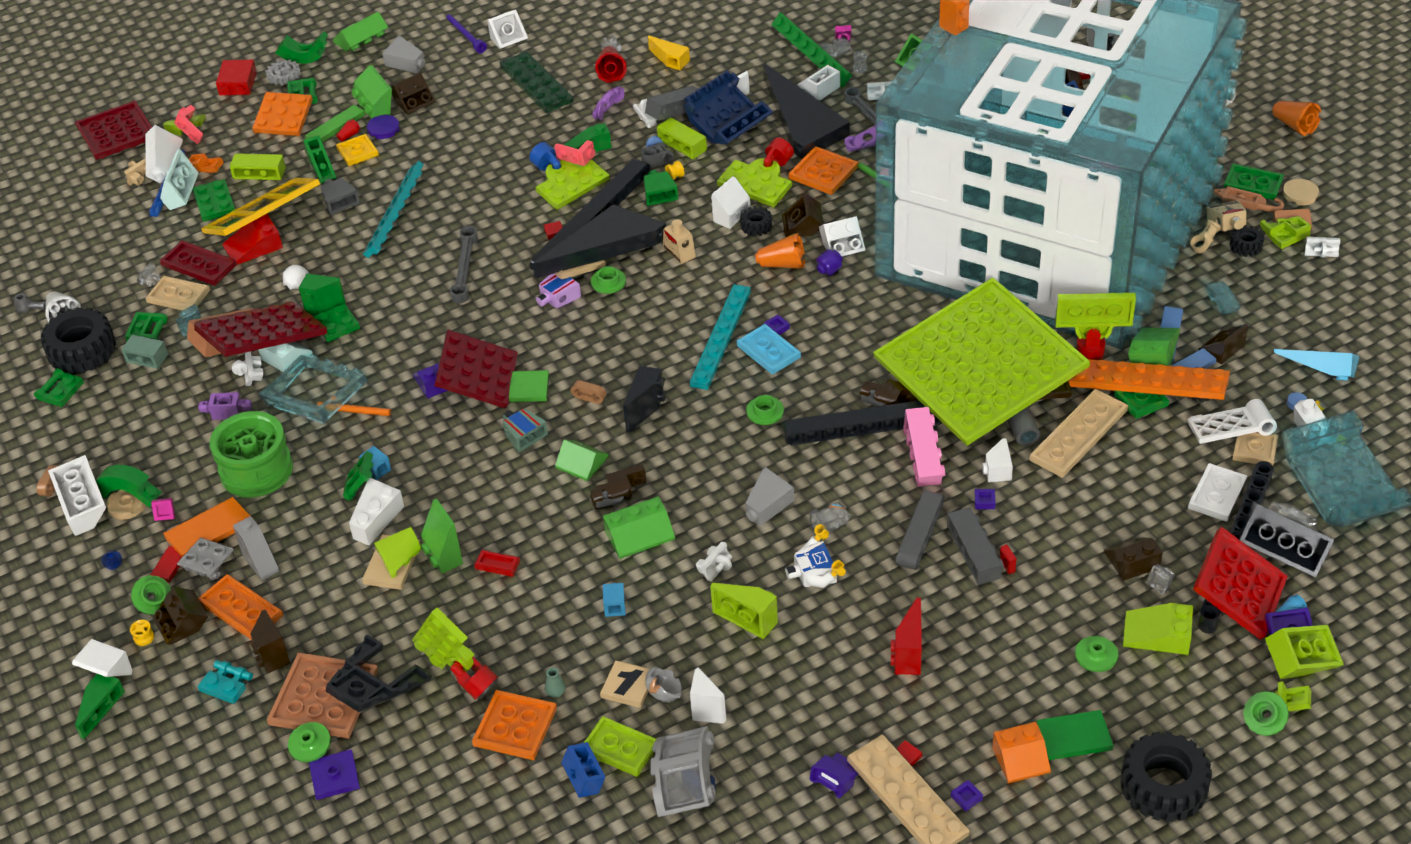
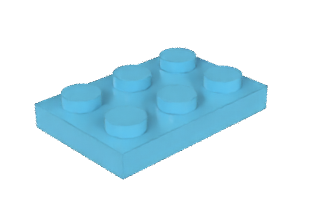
[737,324,801,375]

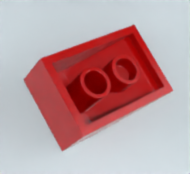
[222,214,283,265]
[891,597,922,675]

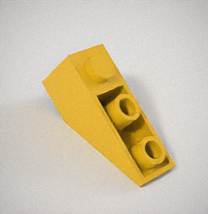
[648,36,690,71]

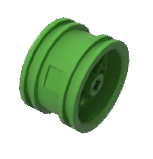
[210,411,293,497]

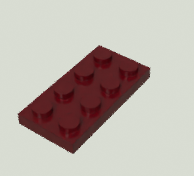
[160,240,237,286]

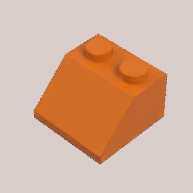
[939,0,970,36]
[992,722,1051,783]

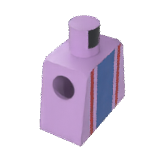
[536,274,581,308]

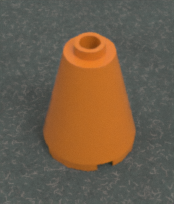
[1272,101,1321,136]
[755,233,806,269]

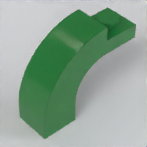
[275,31,328,64]
[96,465,162,508]

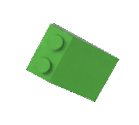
[1128,328,1180,366]
[421,499,463,574]

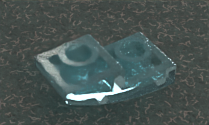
[1205,281,1241,314]

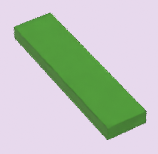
[305,105,365,142]

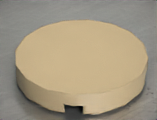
[1282,179,1319,205]
[106,490,146,520]

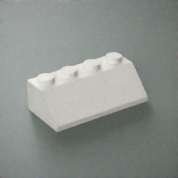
[48,455,106,536]

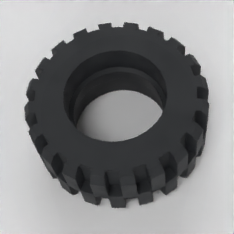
[41,308,116,374]
[1120,732,1212,822]

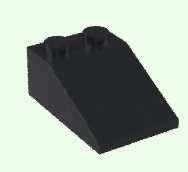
[623,366,666,432]

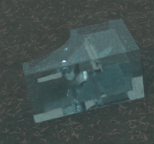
[176,304,201,338]

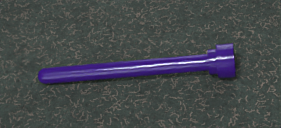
[446,14,487,54]

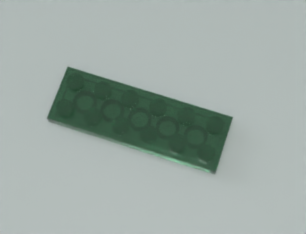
[499,51,574,113]

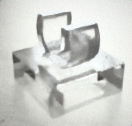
[600,34,621,51]
[137,262,160,287]
[1146,564,1174,594]

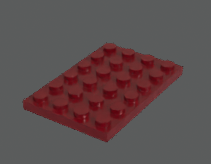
[194,301,327,357]

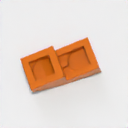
[188,153,224,173]

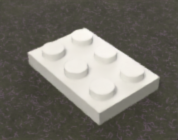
[1188,463,1248,522]

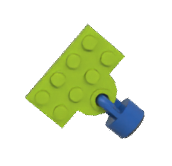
[529,142,610,210]

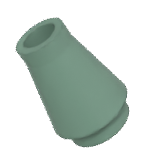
[544,667,566,698]

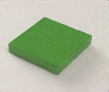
[509,370,549,402]

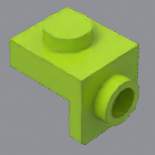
[1275,682,1311,711]

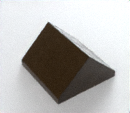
[1198,323,1248,365]

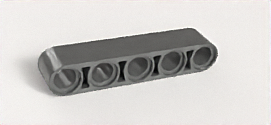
[896,490,944,570]

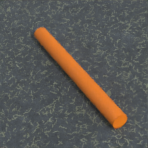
[317,402,391,416]

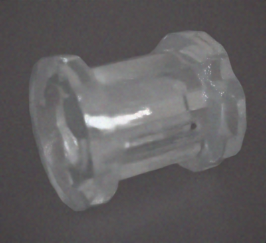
[853,51,867,73]

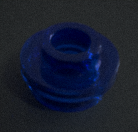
[101,551,122,570]

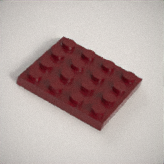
[75,100,152,160]
[434,330,518,409]

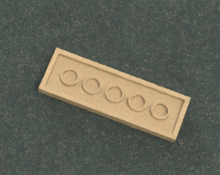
[1030,389,1128,478]
[847,734,970,844]

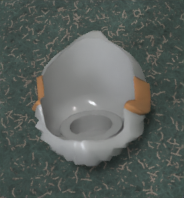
[645,667,682,703]

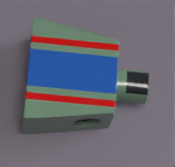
[503,409,548,452]

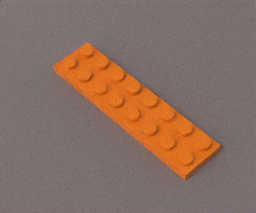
[1068,359,1230,400]

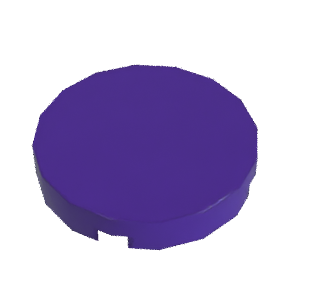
[367,115,400,139]

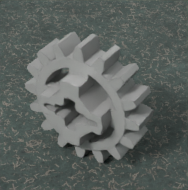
[265,59,301,86]

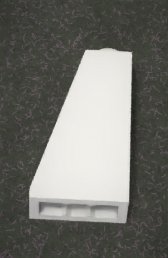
[145,125,183,183]

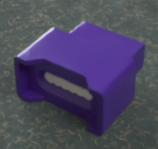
[809,752,858,798]

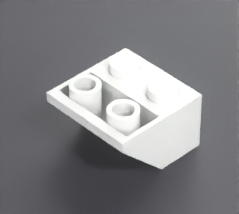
[797,65,840,101]
[711,176,750,229]
[819,216,865,256]

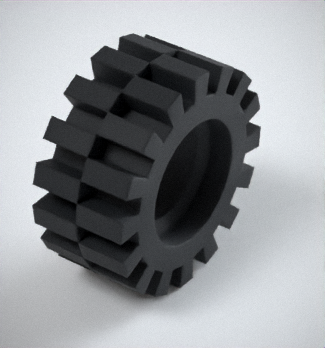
[740,206,772,237]
[1230,225,1264,257]

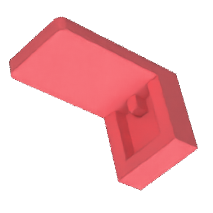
[174,105,203,144]
[554,140,595,166]

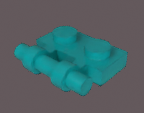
[197,660,253,704]

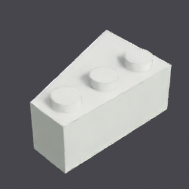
[349,478,404,546]

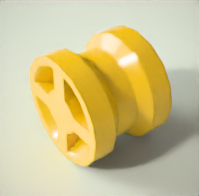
[665,161,685,180]
[130,620,154,646]

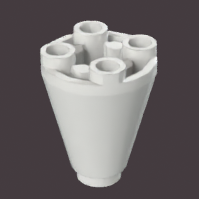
[45,292,81,323]

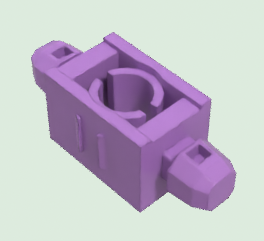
[198,392,252,420]

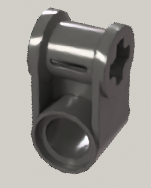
[641,143,674,169]

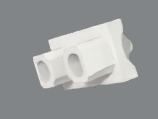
[867,81,897,100]
[633,99,657,128]
[1304,237,1341,258]
[231,351,263,386]
[696,542,732,582]

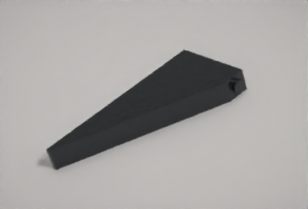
[763,64,850,159]
[534,205,666,278]

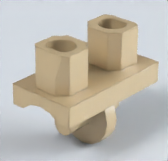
[124,158,146,186]

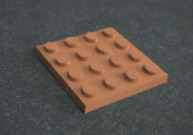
[267,653,378,738]

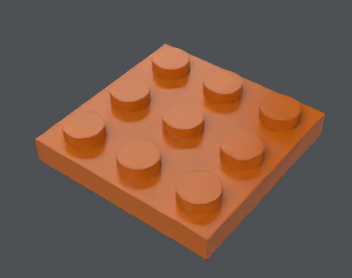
[252,92,313,136]
[788,146,859,195]
[472,690,557,760]

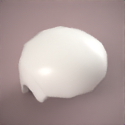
[283,265,309,290]

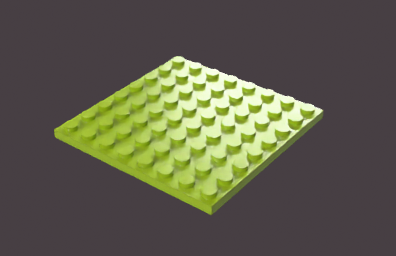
[873,277,1090,446]

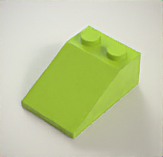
[710,583,778,639]
[1123,603,1193,655]
[1265,625,1344,679]

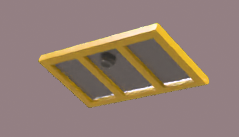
[201,178,320,236]

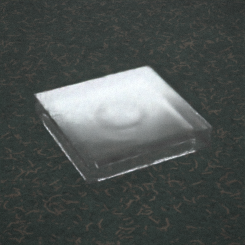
[1269,502,1318,526]

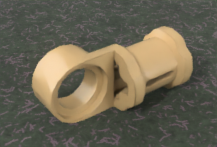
[1190,220,1221,253]

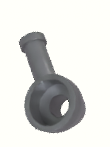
[14,293,46,313]

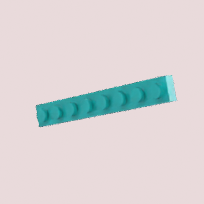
[363,160,424,258]
[690,284,751,390]

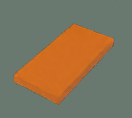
[163,497,250,557]
[198,574,284,640]

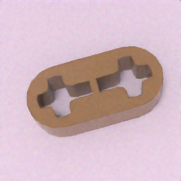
[571,380,607,404]
[37,465,58,497]

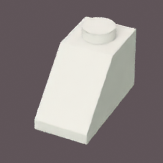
[982,438,1013,482]

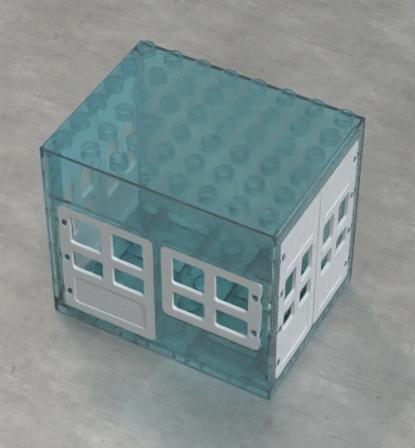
[875,0,1248,349]

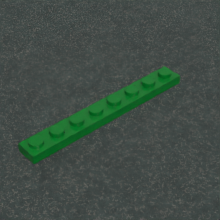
[771,12,852,88]

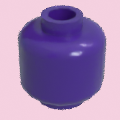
[816,249,843,276]

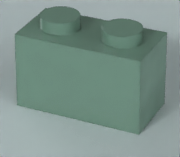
[121,335,168,369]

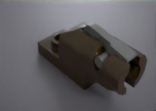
[860,379,919,407]
[589,464,647,509]

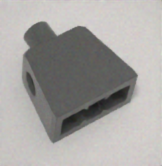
[321,178,360,215]

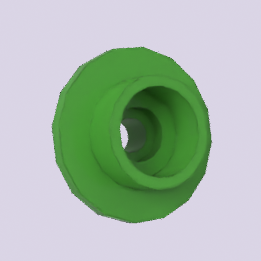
[591,266,626,294]
[746,395,784,425]
[131,575,171,615]
[1075,636,1118,672]
[1243,691,1289,736]
[287,722,331,762]

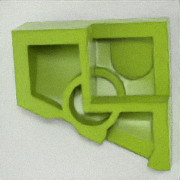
[163,114,206,136]
[1260,216,1311,249]
[374,527,421,578]

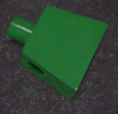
[644,170,678,206]

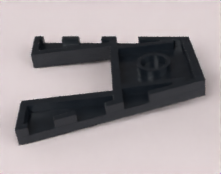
[326,635,432,712]

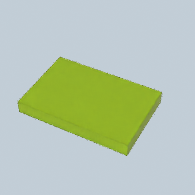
[584,716,656,777]

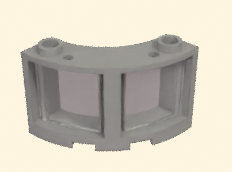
[651,726,716,817]

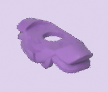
[592,86,625,120]
[845,120,891,152]

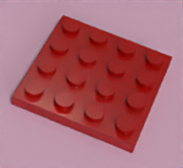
[1193,527,1288,640]

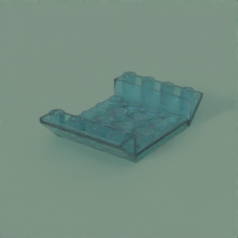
[1282,410,1411,527]

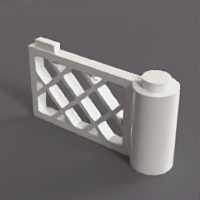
[1188,399,1277,444]

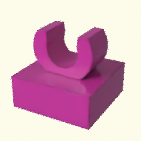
[835,25,852,44]
[151,498,176,521]

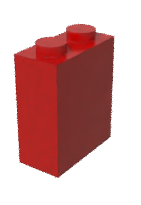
[216,59,257,96]

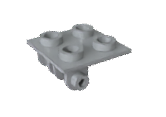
[177,538,234,580]

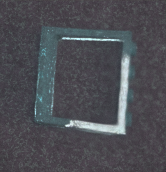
[259,355,368,424]

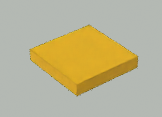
[336,134,379,166]

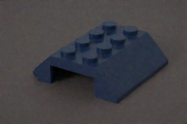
[684,71,773,145]

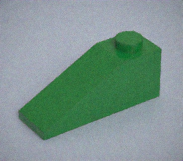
[564,123,612,152]
[303,135,337,184]
[75,674,125,739]

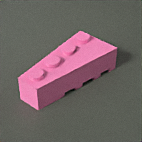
[903,407,945,487]

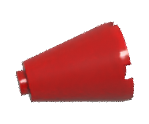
[595,46,627,83]

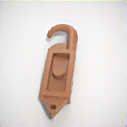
[1214,186,1284,213]

